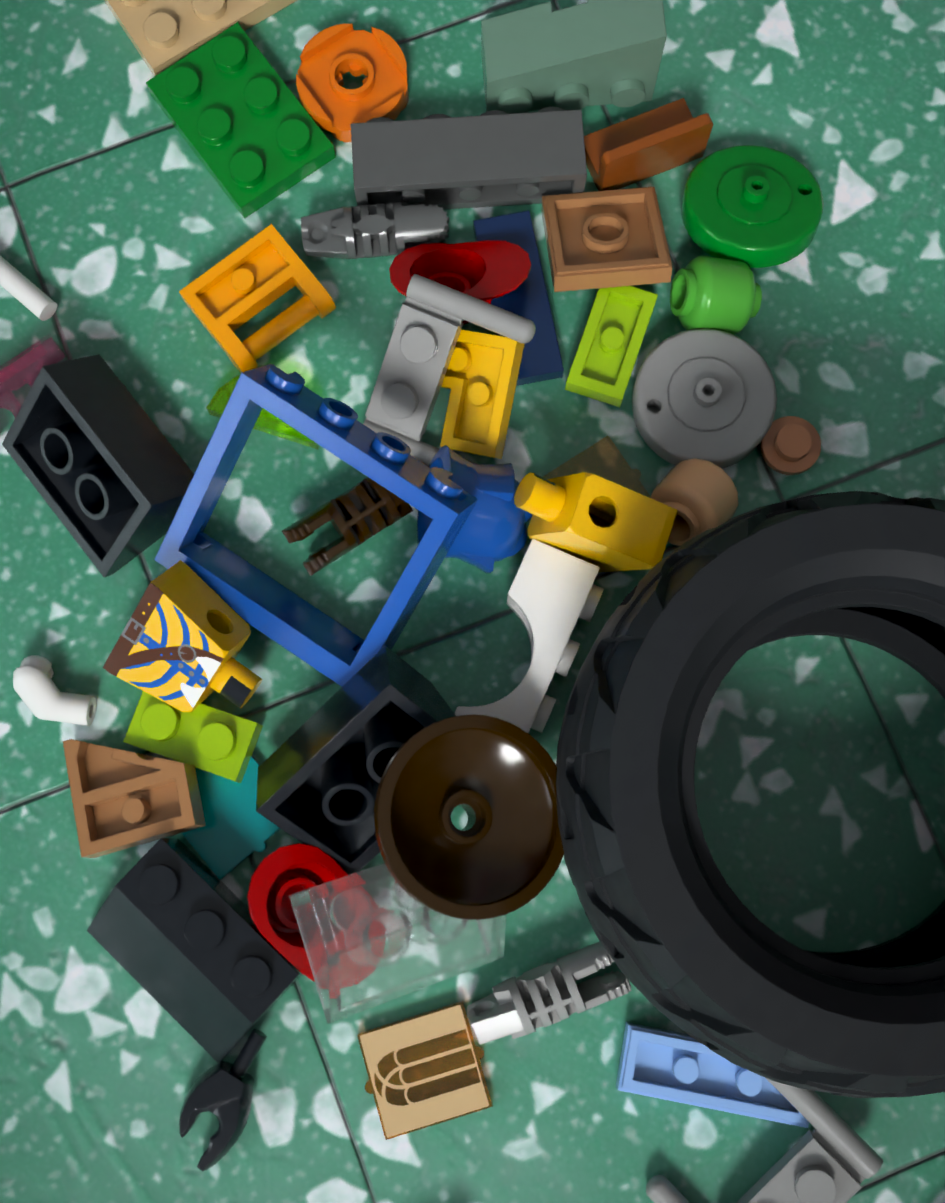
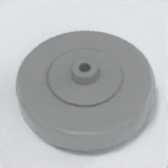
[632,328,777,469]

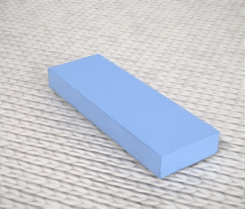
[616,1022,809,1128]

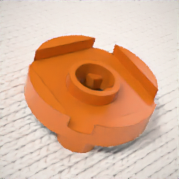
[296,23,409,142]

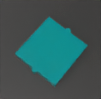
[182,756,281,880]

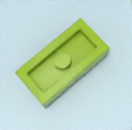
[565,286,658,408]
[123,691,263,783]

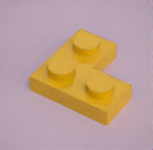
[440,329,524,459]

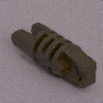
[282,477,413,576]

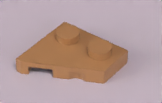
[63,739,206,858]

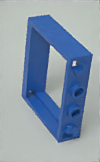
[154,364,478,687]

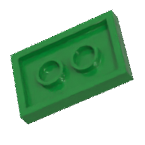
[146,22,336,219]

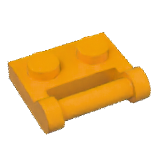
[179,224,336,373]

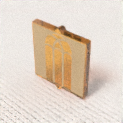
[357,1001,493,1140]

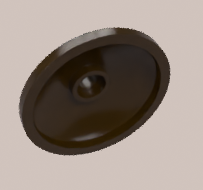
[374,715,564,920]

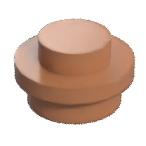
[760,416,821,475]

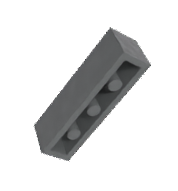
[351,107,587,210]

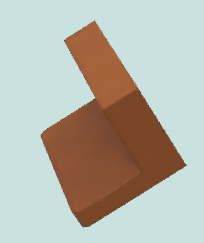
[584,98,713,191]

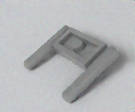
[363,274,536,467]
[646,1078,883,1203]

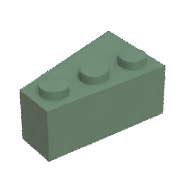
[481,0,667,114]

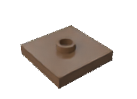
[541,187,672,292]

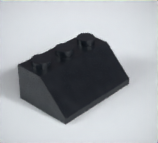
[2,354,194,577]
[256,646,456,878]
[87,838,302,1063]

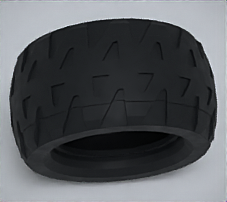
[556,491,945,1098]

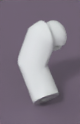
[13,655,96,726]

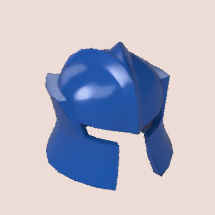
[417,445,532,573]

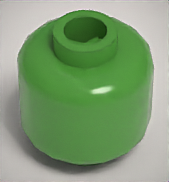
[670,255,762,335]

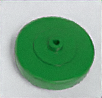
[681,145,824,268]

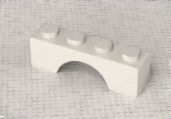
[454,538,604,733]

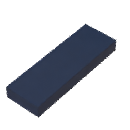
[473,210,564,386]

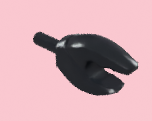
[179,1029,267,1172]

